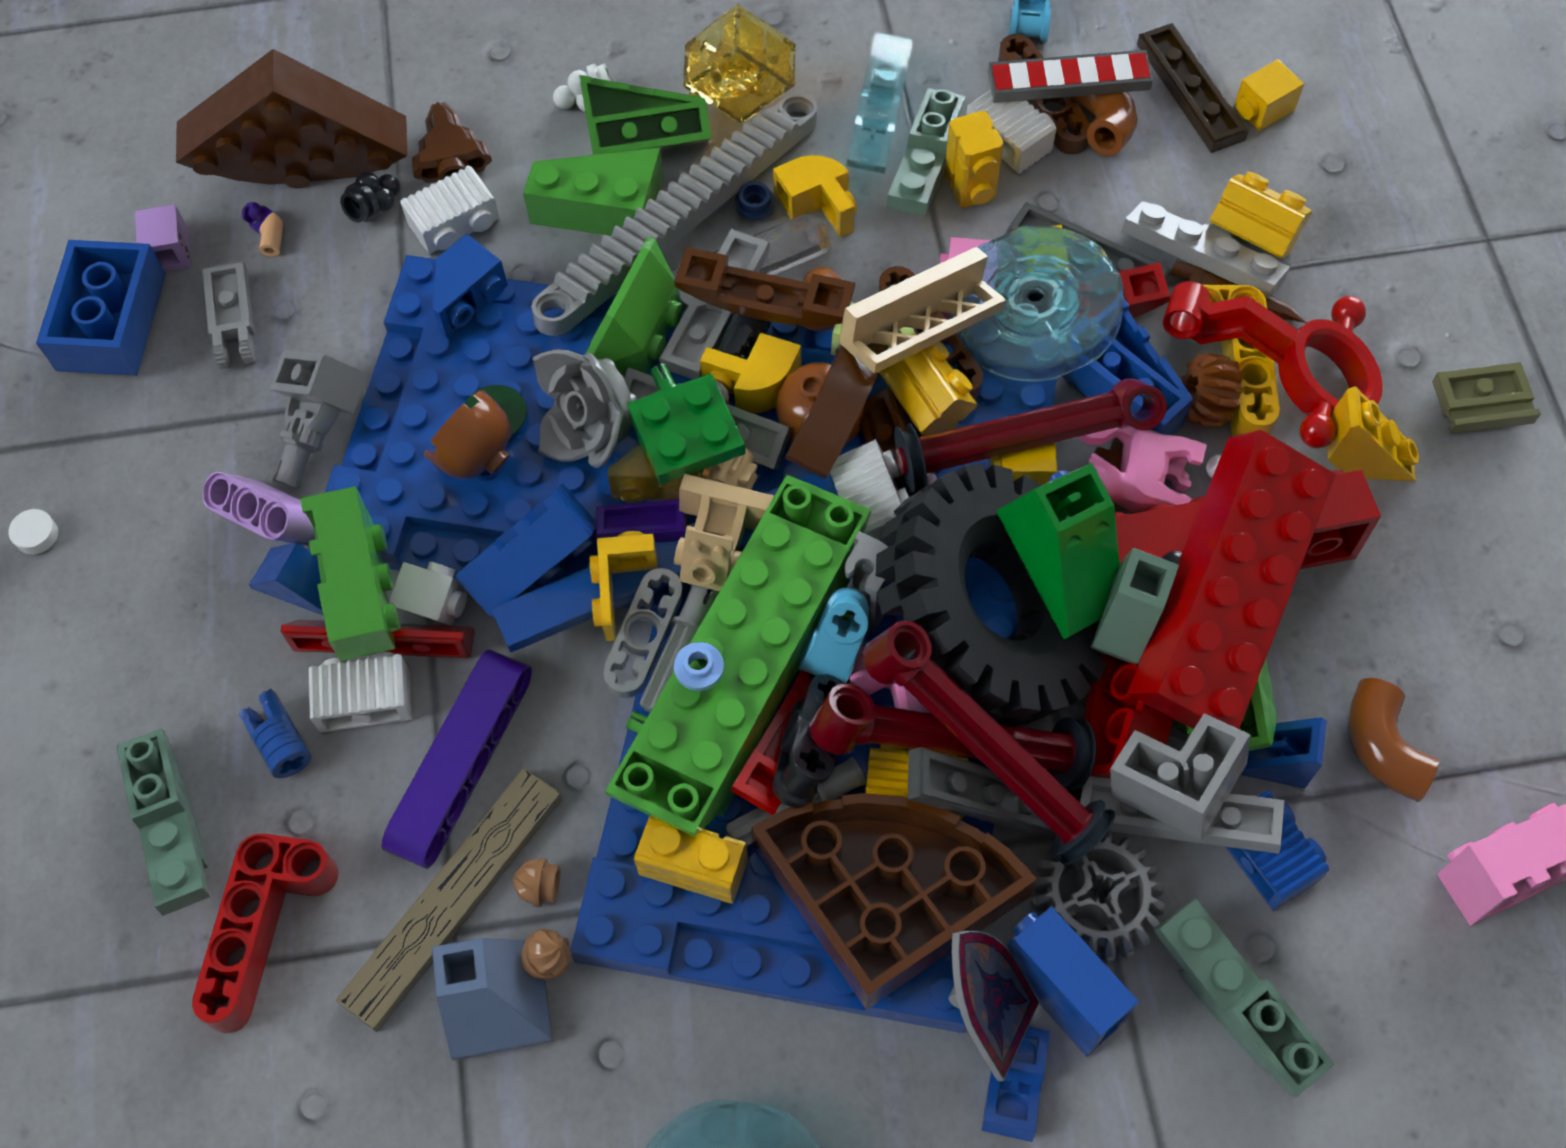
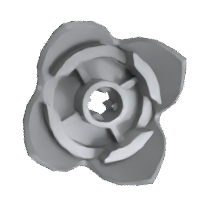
[532,349,637,468]

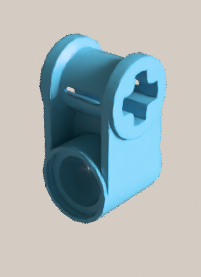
[1009,0,1051,42]
[799,588,869,684]

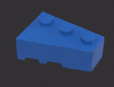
[1059,296,1193,435]
[454,483,596,617]

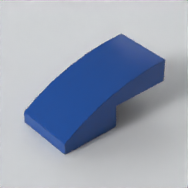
[981,1027,1050,1142]

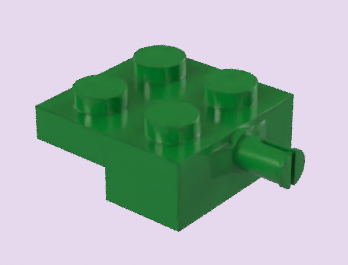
[627,364,746,485]

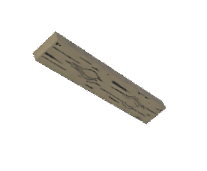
[336,768,562,1032]

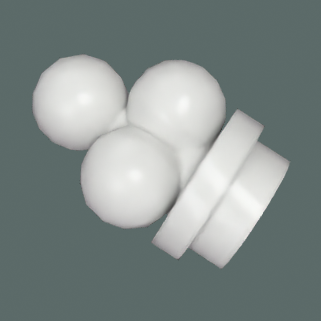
[553,63,614,112]

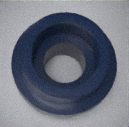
[735,182,775,221]

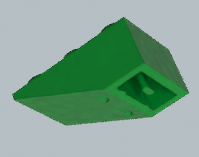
[996,463,1120,639]

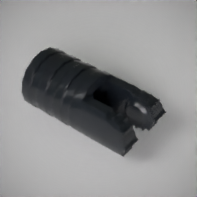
[718,313,772,360]

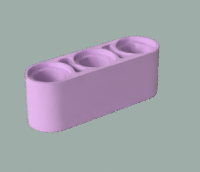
[202,472,315,545]

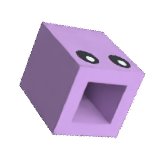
[135,204,191,272]

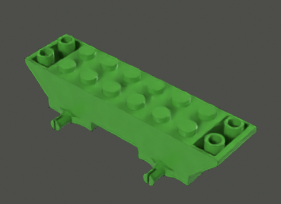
[605,475,871,837]

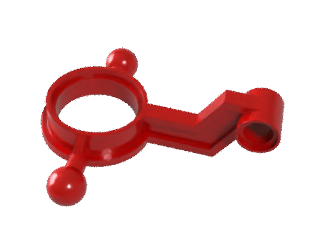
[1162,281,1383,449]

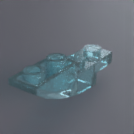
[846,32,913,174]

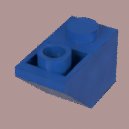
[433,233,508,337]

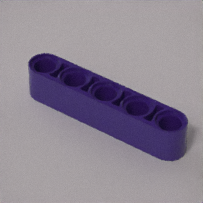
[381,649,532,869]

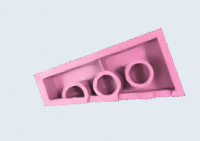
[1437,803,1566,926]

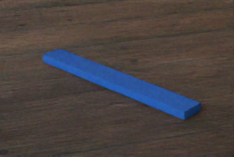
[491,473,839,653]

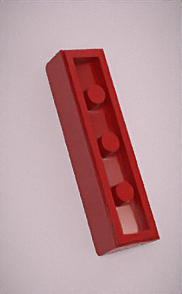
[280,620,474,658]

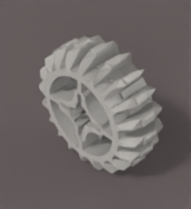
[1031,831,1166,964]

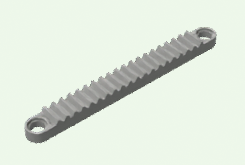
[531,94,817,336]

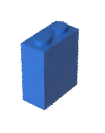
[1007,906,1139,1057]

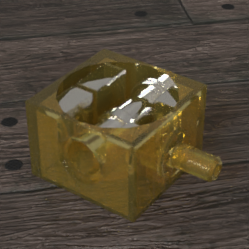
[683,3,796,124]

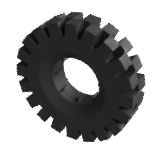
[875,464,1107,726]

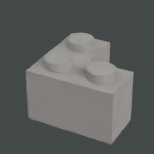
[1110,713,1250,841]

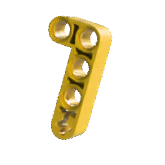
[1203,285,1280,437]

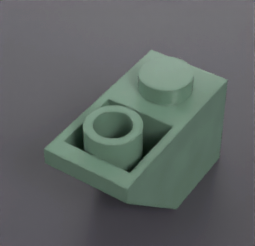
[1091,548,1179,665]

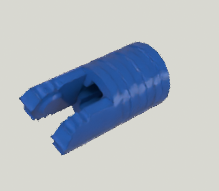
[239,688,312,778]

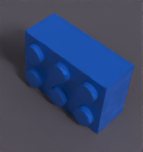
[36,240,166,376]

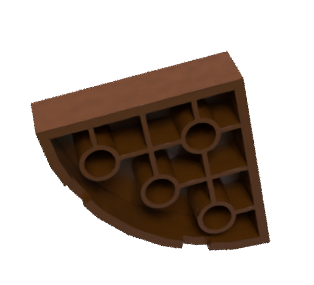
[176,49,407,188]
[751,793,1037,1010]

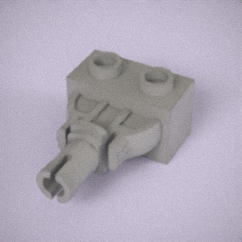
[270,350,368,489]

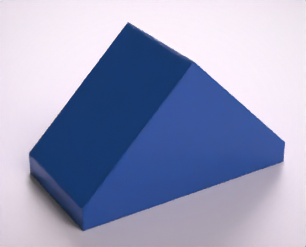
[249,542,323,615]
[1241,717,1327,789]

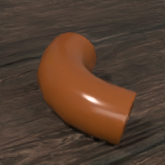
[1071,92,1138,156]
[1348,678,1439,802]

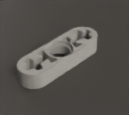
[603,568,682,698]

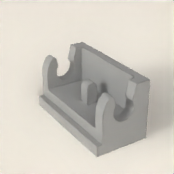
[845,531,893,633]

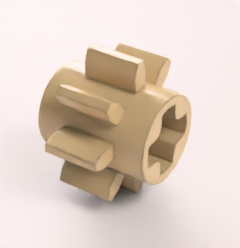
[702,448,758,490]

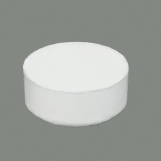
[8,509,58,555]

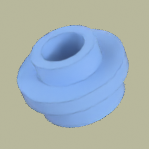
[674,642,724,691]

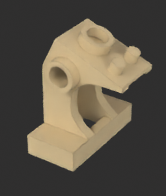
[674,474,774,591]

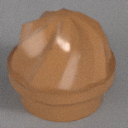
[513,858,561,907]
[521,929,572,980]

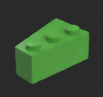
[579,75,712,155]
[523,148,664,236]
[300,486,400,661]

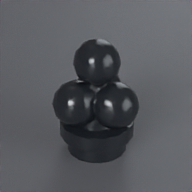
[340,172,400,223]

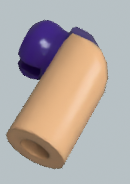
[242,202,283,257]

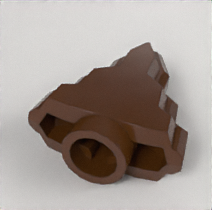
[412,102,492,183]

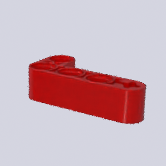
[192,833,339,1033]

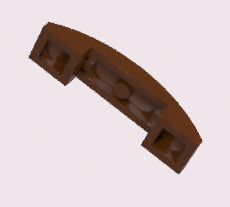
[674,247,855,326]
[785,343,889,479]

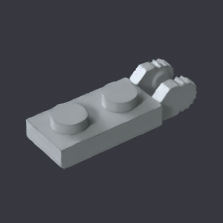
[202,261,256,369]

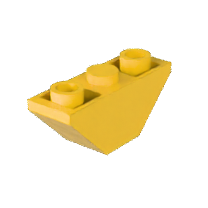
[1327,386,1419,481]

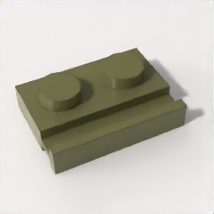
[1432,362,1541,434]

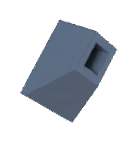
[432,938,553,1061]

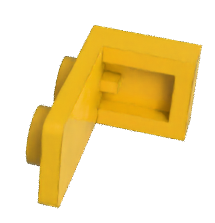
[590,531,658,641]

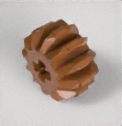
[1181,353,1244,427]

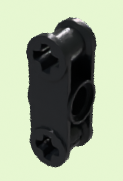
[772,674,844,808]

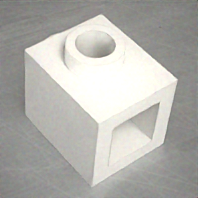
[389,561,467,626]

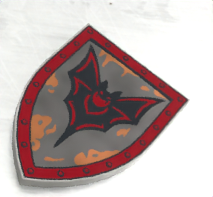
[948,931,1040,1081]

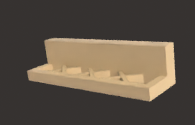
[839,247,1006,374]

